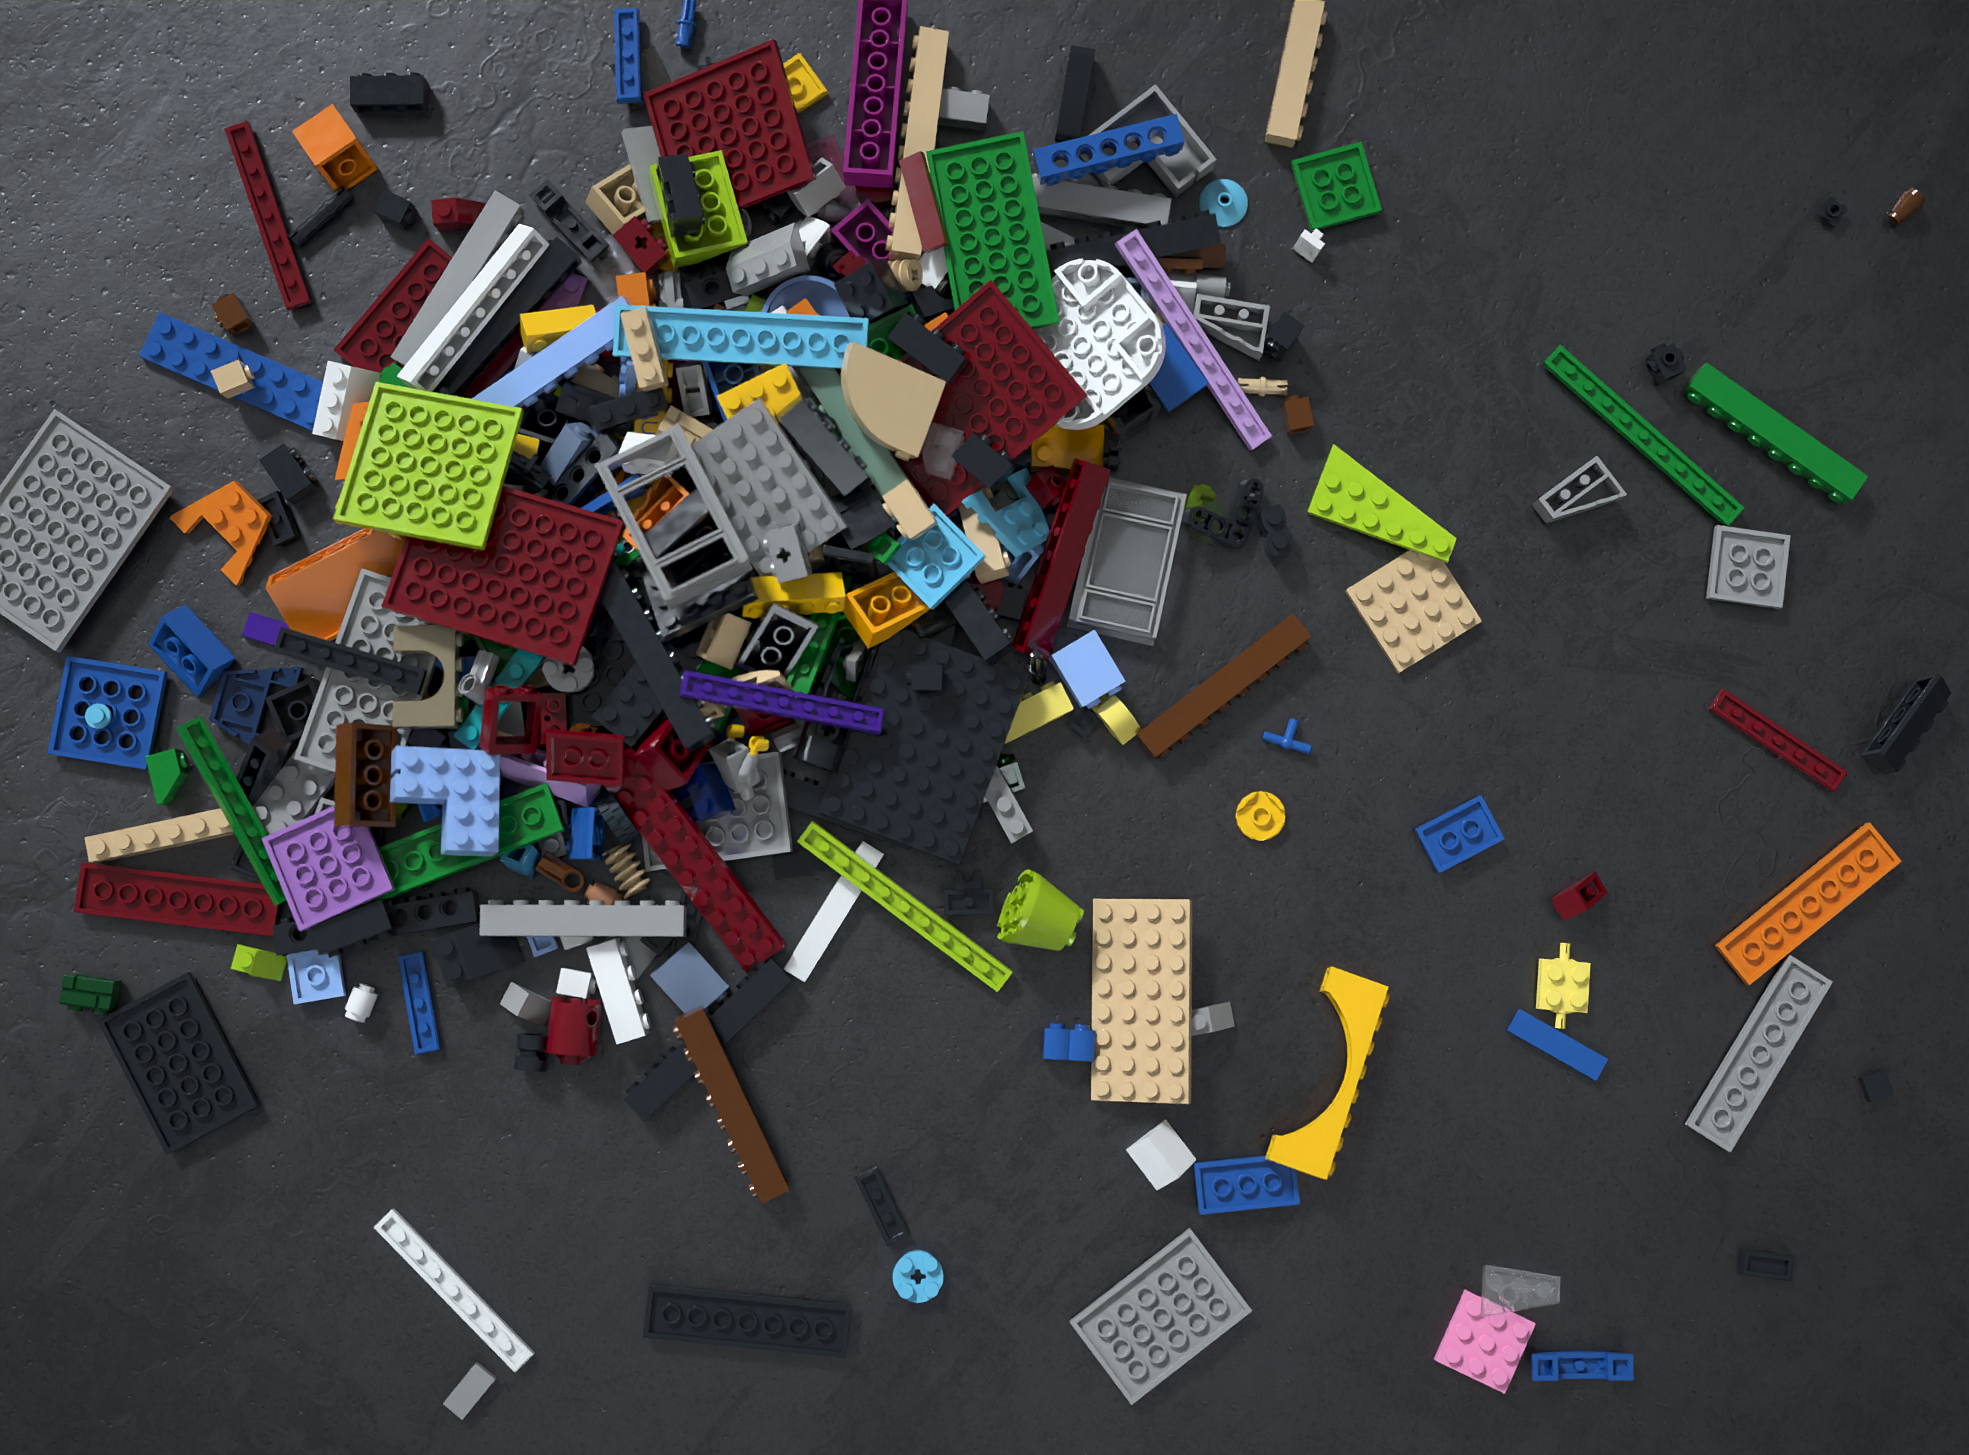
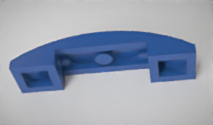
[1531,1351,1633,1381]

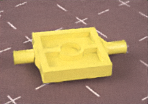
[1536,943,1591,1029]

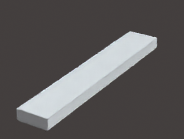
[783,841,884,982]

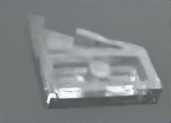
[922,422,965,481]

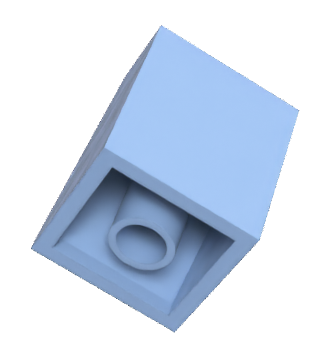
[1048,630,1125,709]

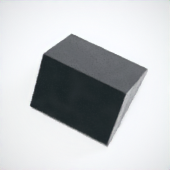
[518,393,578,445]

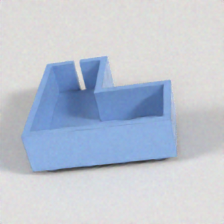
[390,746,500,857]

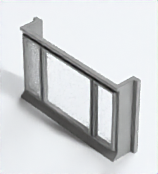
[1066,477,1187,646]

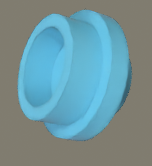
[85,704,112,729]

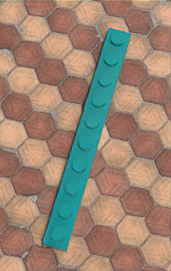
[453,544,626,750]

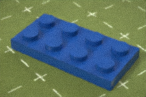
[1193,1155,1300,1215]

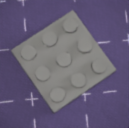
[1706,525,1791,609]

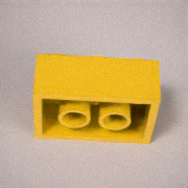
[717,363,802,427]

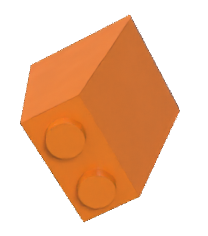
[292,104,379,192]

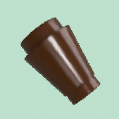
[1888,188,1926,225]

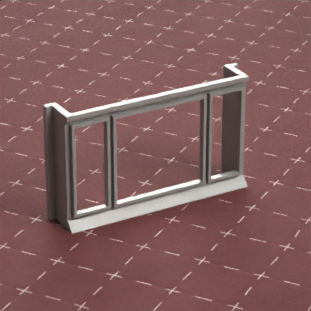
[595,423,753,611]

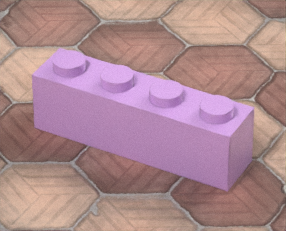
[500,748,601,807]

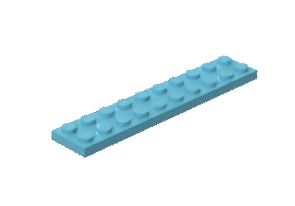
[613,304,869,369]

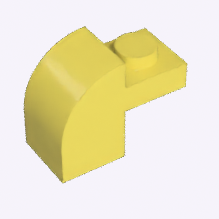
[1090,693,1142,745]

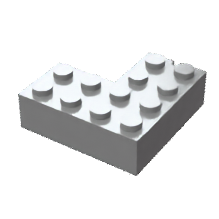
[1080,84,1217,198]

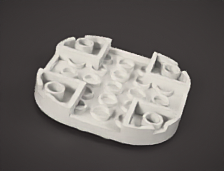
[1033,259,1166,430]

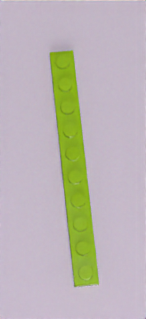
[797,821,1013,992]

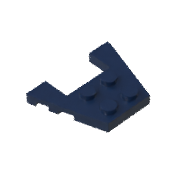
[209,666,304,745]

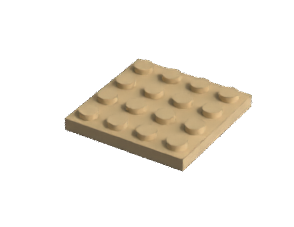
[1345,550,1482,674]

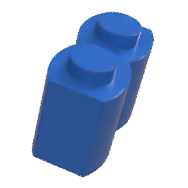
[1042,1023,1095,1061]

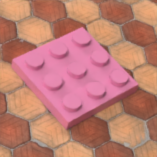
[1434,1290,1536,1393]

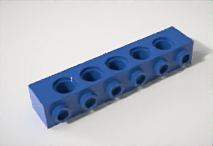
[1033,114,1184,186]

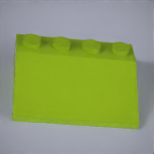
[649,150,748,268]

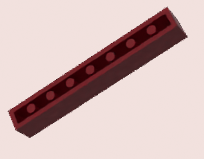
[1012,458,1111,660]

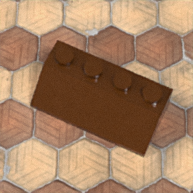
[334,722,398,828]

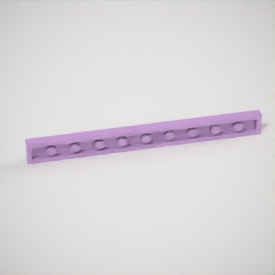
[1114,229,1272,450]

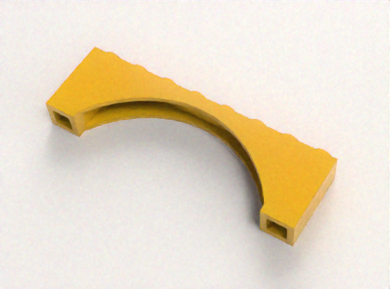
[1265,966,1390,1180]

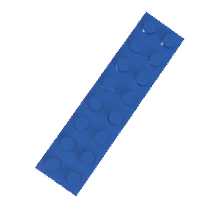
[139,312,323,432]

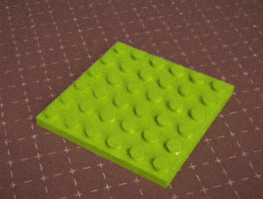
[333,382,524,550]

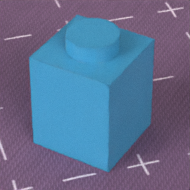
[500,845,542,879]

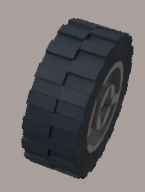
[594,790,641,845]

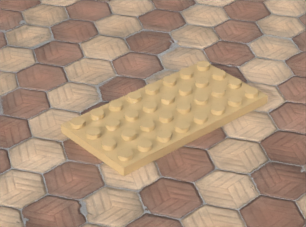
[1091,899,1192,1104]

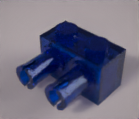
[670,763,736,822]

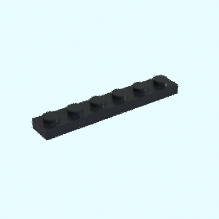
[273,627,428,695]

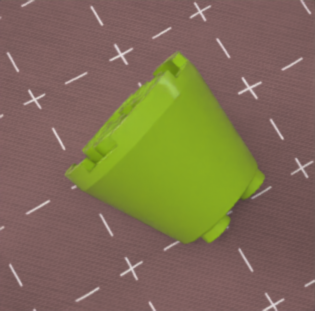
[997,869,1084,951]

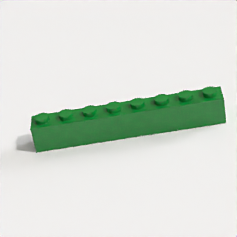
[1682,362,1869,504]

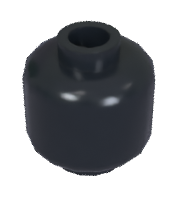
[815,243,848,279]

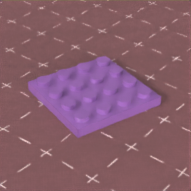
[262,805,395,932]

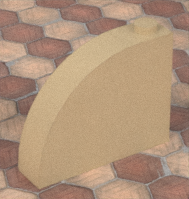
[841,342,946,461]

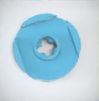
[893,1250,943,1303]

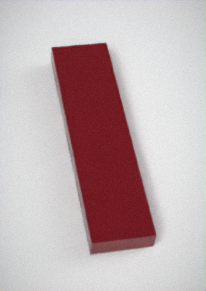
[899,151,949,254]

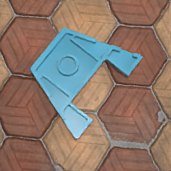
[961,468,1050,558]

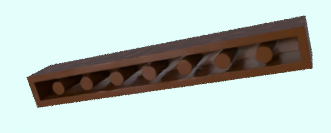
[1135,613,1311,759]
[673,1005,790,1204]

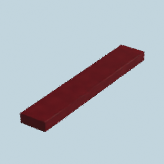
[1708,689,1848,793]

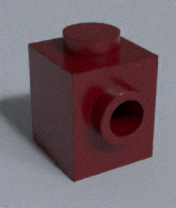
[1025,465,1066,510]

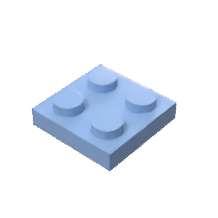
[287,949,346,1004]

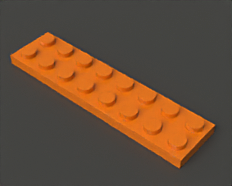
[1715,822,1902,985]

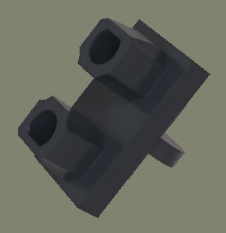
[505,450,552,495]

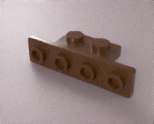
[1156,243,1226,274]

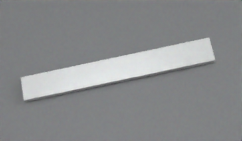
[374,1209,535,1373]

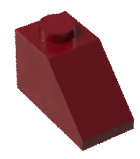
[431,197,486,232]
[1551,872,1608,921]

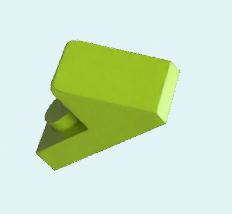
[231,944,287,981]

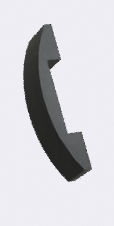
[529,179,610,262]

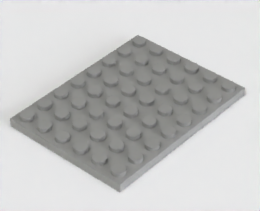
[0,409,175,653]

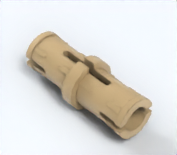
[1237,377,1288,396]

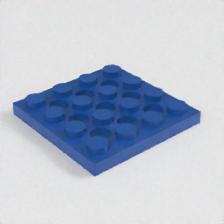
[47,656,168,770]

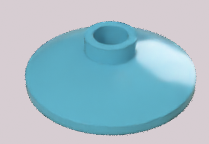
[1199,179,1248,227]

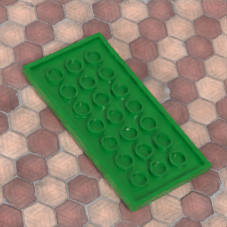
[926,131,1060,329]

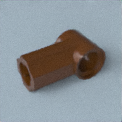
[535,850,584,892]

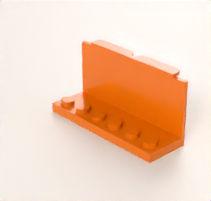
[265,528,406,641]

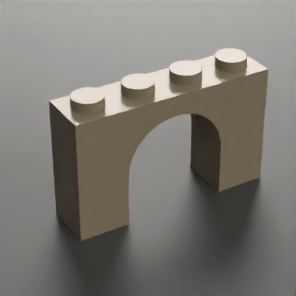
[393,625,464,730]

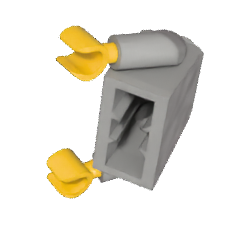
[709,724,769,800]

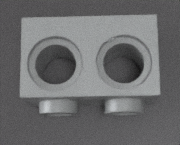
[676,361,713,417]

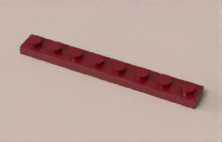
[224,120,312,311]

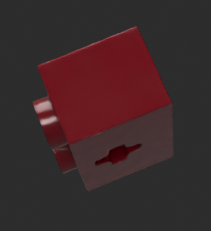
[613,216,671,276]

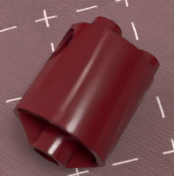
[546,996,602,1065]

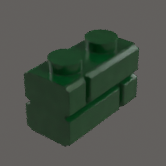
[59,974,122,1015]

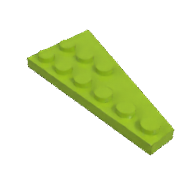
[1307,444,1457,563]

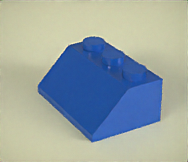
[148,604,235,698]

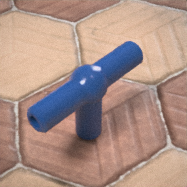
[1263,718,1312,755]

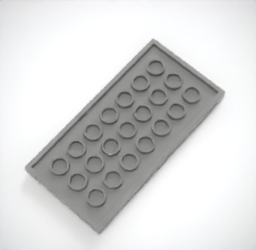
[294,569,438,774]

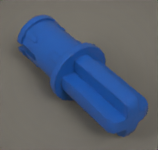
[675,0,697,49]

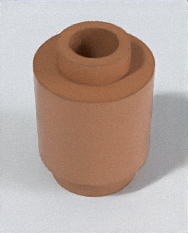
[584,881,623,905]

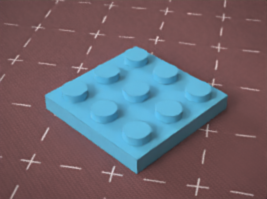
[888,504,986,610]

